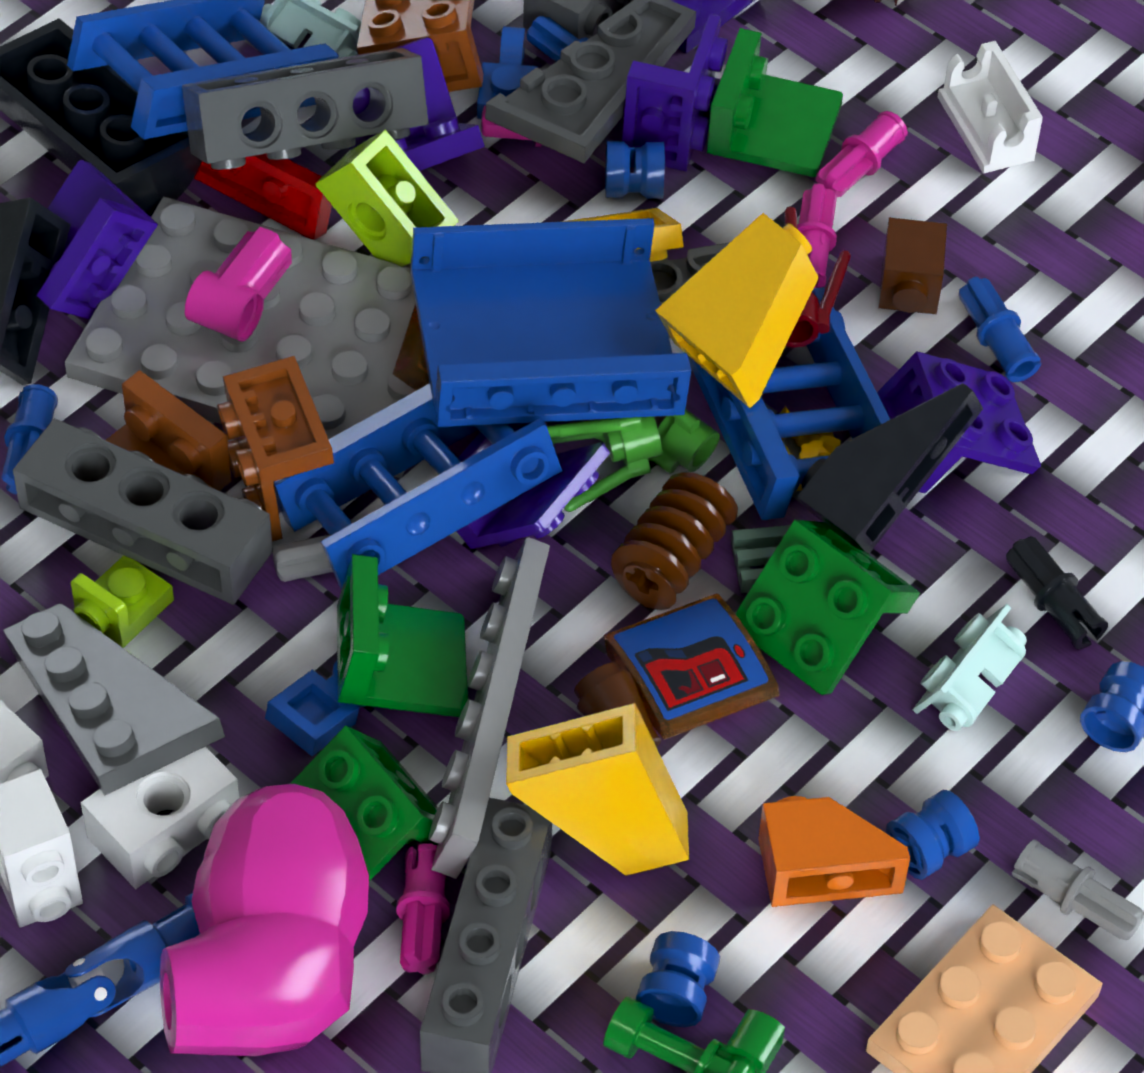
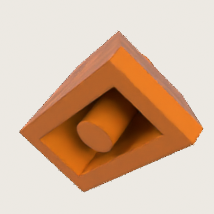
[758,796,910,907]

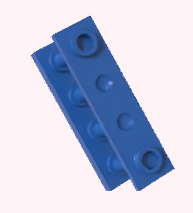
[67,0,339,140]
[684,287,891,520]
[274,383,562,589]

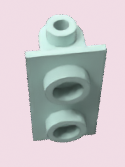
[260,0,361,58]
[912,604,1027,731]

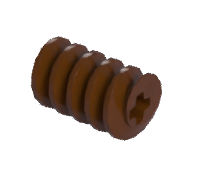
[611,472,738,610]

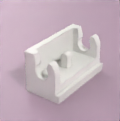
[937,41,1043,174]

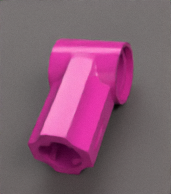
[184,227,292,342]

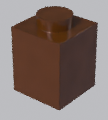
[878,217,947,315]

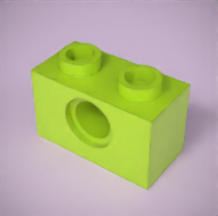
[315,129,459,267]

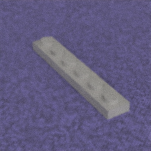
[428,537,550,879]

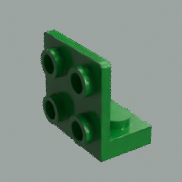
[707,28,843,177]
[732,519,921,695]
[337,554,468,717]
[290,725,438,882]

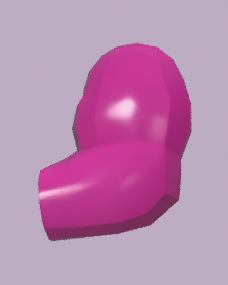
[160,784,369,1056]

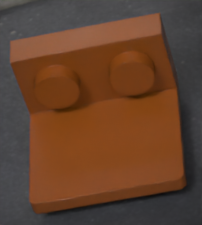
[357,0,484,92]
[217,356,334,542]
[105,370,231,491]

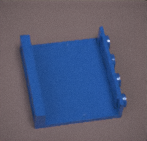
[410,218,692,427]

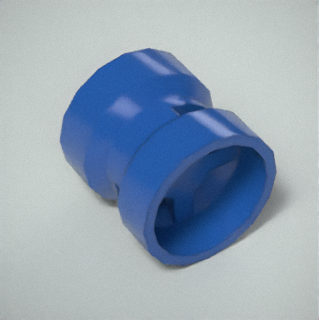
[605,141,665,199]
[1080,661,1144,753]
[886,789,980,880]
[636,931,721,1027]

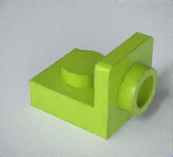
[70,555,174,648]

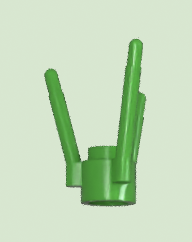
[595,408,720,474]
[547,417,662,512]

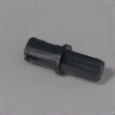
[1006,536,1108,650]

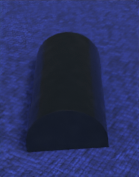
[0,18,202,216]

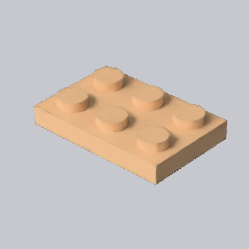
[866,904,1103,1073]

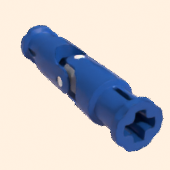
[0,892,200,1067]

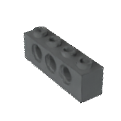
[182,48,429,170]
[13,418,273,605]
[420,797,552,1073]

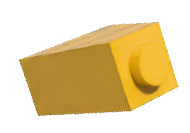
[655,213,819,408]
[506,703,689,876]

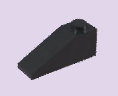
[0,197,71,385]
[797,383,983,554]

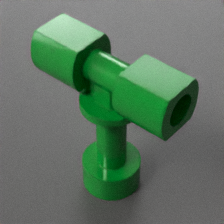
[603,996,785,1073]

